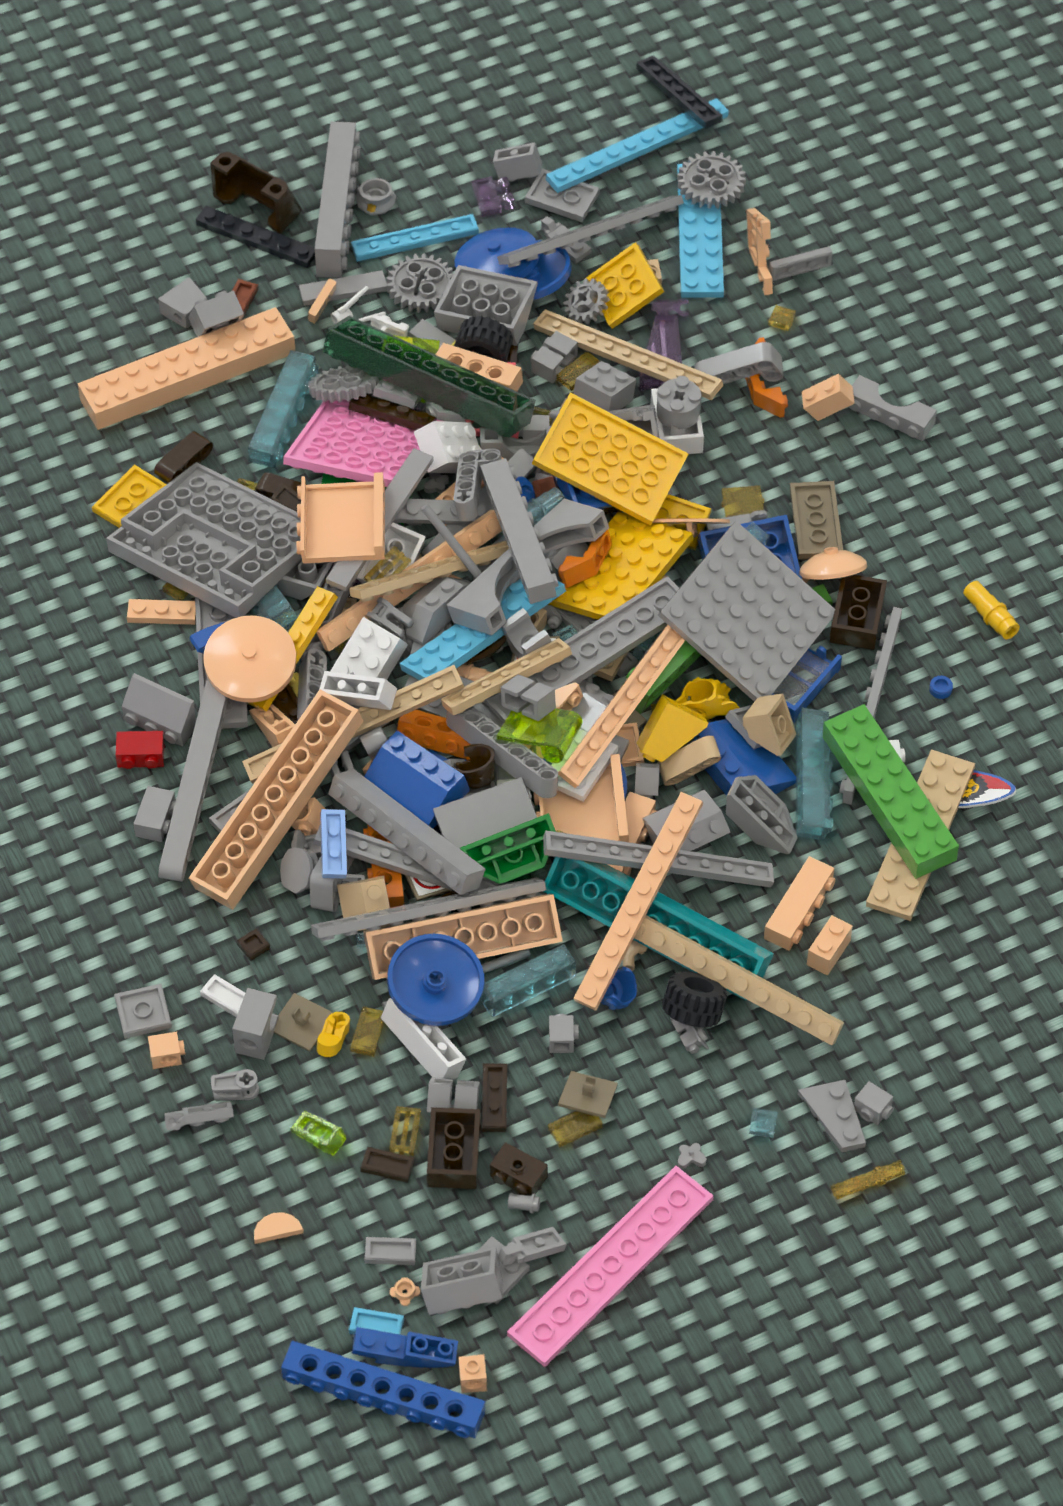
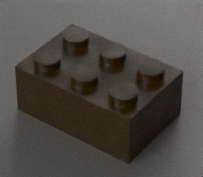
[830,575,887,650]
[427,1107,481,1189]

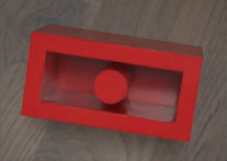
[116,731,165,769]

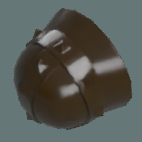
[452,744,495,789]

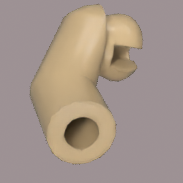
[623,940,647,971]

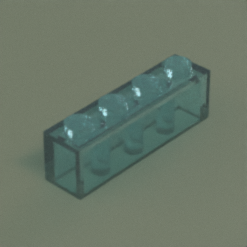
[480,944,576,1017]

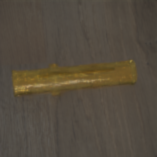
[831,1160,906,1200]

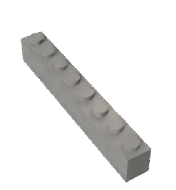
[480,458,559,604]
[328,769,485,895]

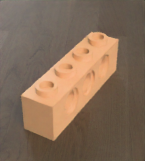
[432,343,523,400]

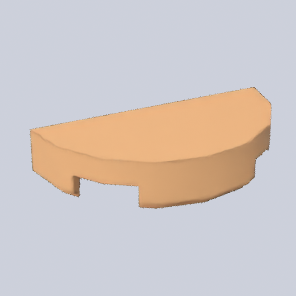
[254,1213,304,1244]

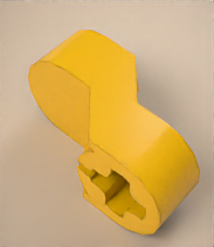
[317,1012,350,1057]

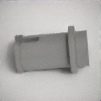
[508,1193,540,1214]

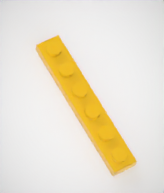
[248,586,338,712]

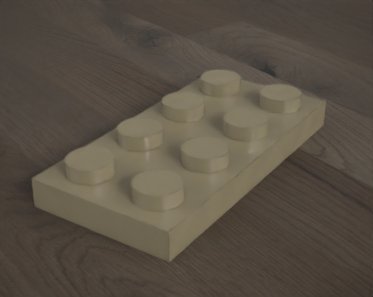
[789,481,843,559]

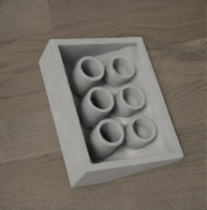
[434,265,538,346]

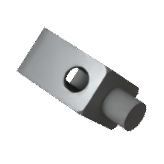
[158,277,206,328]

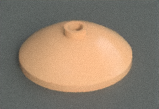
[800,547,867,580]

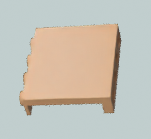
[296,472,385,564]
[534,754,629,842]

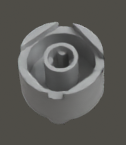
[657,376,701,429]

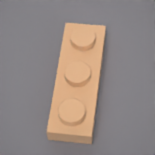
[127,599,196,625]

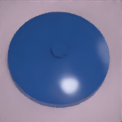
[455,228,540,278]
[523,240,572,300]
[387,934,484,1026]

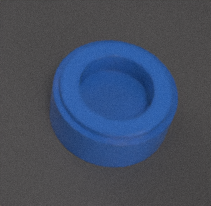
[929,676,953,699]

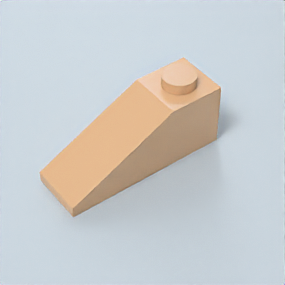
[249,704,295,747]

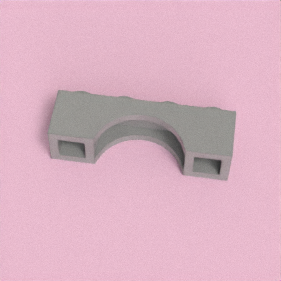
[848,375,937,441]
[480,426,551,461]

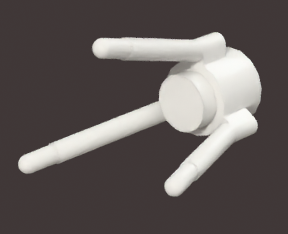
[330,286,386,329]

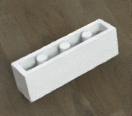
[381,998,466,1080]

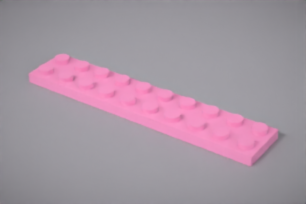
[507,1166,713,1367]

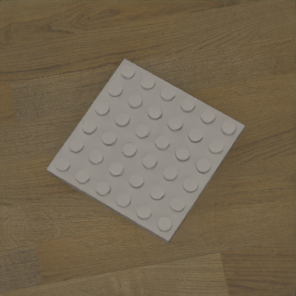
[658,521,835,702]

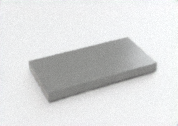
[433,777,537,850]

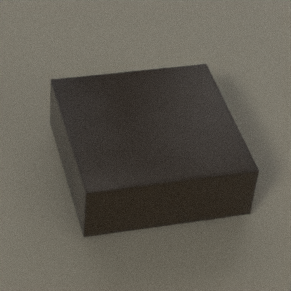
[237,929,270,961]

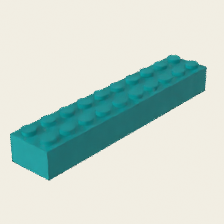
[544,857,774,1000]

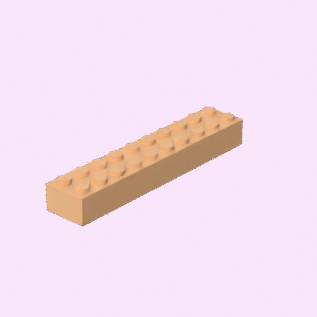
[78,307,295,430]
[189,689,363,910]

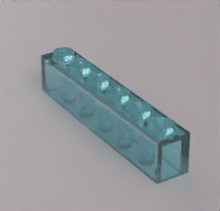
[248,350,319,468]
[796,708,833,840]

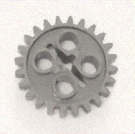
[677,151,746,209]
[387,253,453,313]
[308,365,379,403]

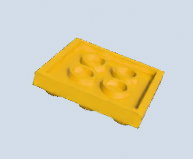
[586,242,665,329]

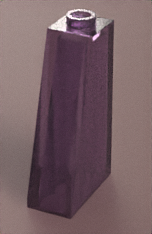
[639,314,682,390]

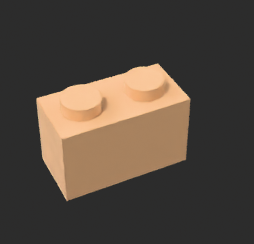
[802,374,855,421]
[807,915,853,976]

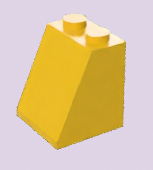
[636,694,709,762]

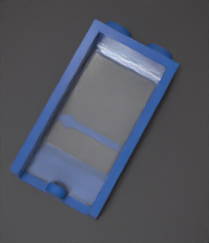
[772,646,842,724]

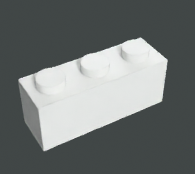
[319,671,397,710]

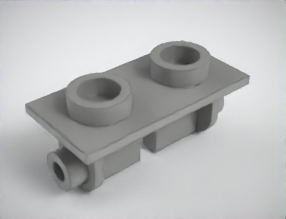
[670,1018,709,1054]

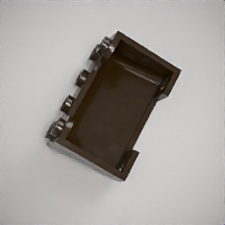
[210,152,302,234]

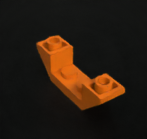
[745,337,788,417]
[558,530,612,588]

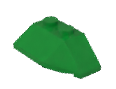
[460,813,556,885]

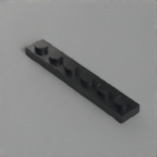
[636,55,723,129]
[196,205,315,268]

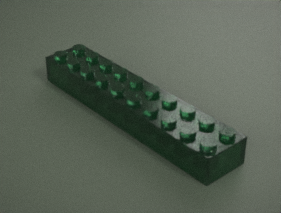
[322,316,536,438]

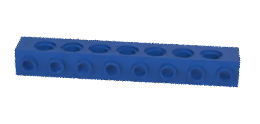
[281,1341,485,1438]

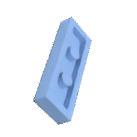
[320,809,347,879]

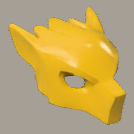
[675,677,740,720]

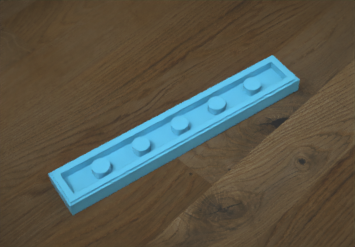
[351,214,479,262]

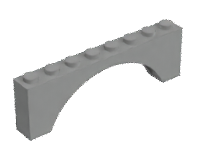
[447,498,609,636]

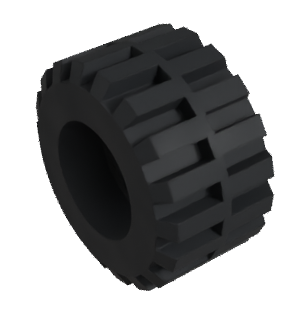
[454,316,513,362]
[662,972,728,1027]

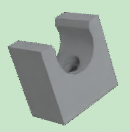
[502,608,552,659]
[232,988,279,1060]

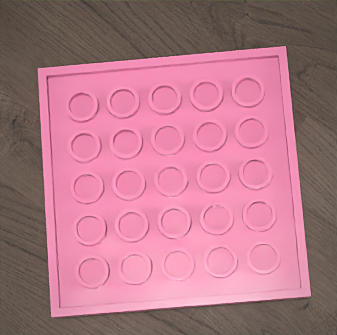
[283,400,442,487]

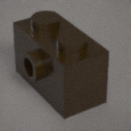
[490,1142,548,1196]

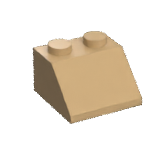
[743,694,797,756]
[337,876,390,931]

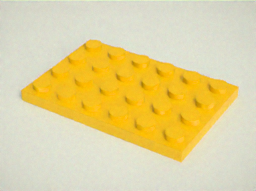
[532,392,689,526]
[548,511,694,620]

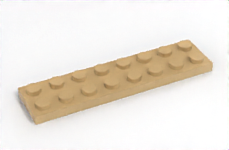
[866,750,975,921]

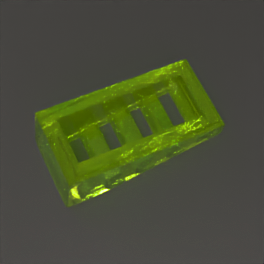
[290,1110,346,1156]

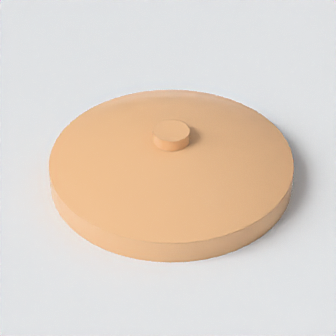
[204,616,296,702]

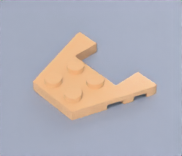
[747,208,773,295]

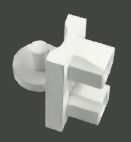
[368,314,409,342]

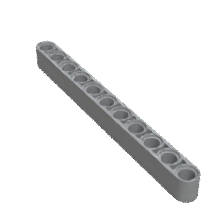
[159,677,229,882]

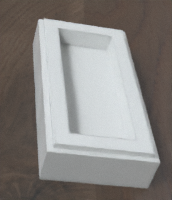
[200,974,245,1017]

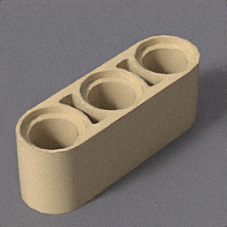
[657,736,721,786]

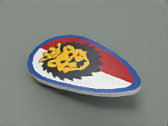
[958,770,1016,808]

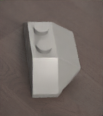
[403,577,471,645]
[726,775,798,854]

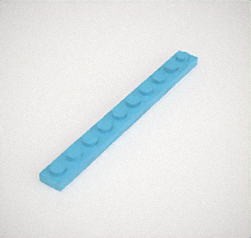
[546,98,729,193]

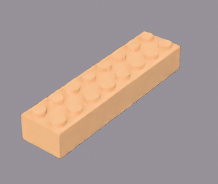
[363,894,563,980]

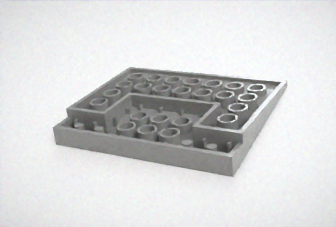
[106,462,302,618]

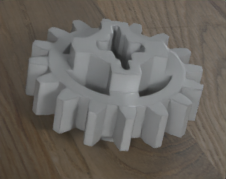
[564,278,610,325]

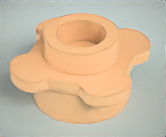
[390,1278,420,1306]

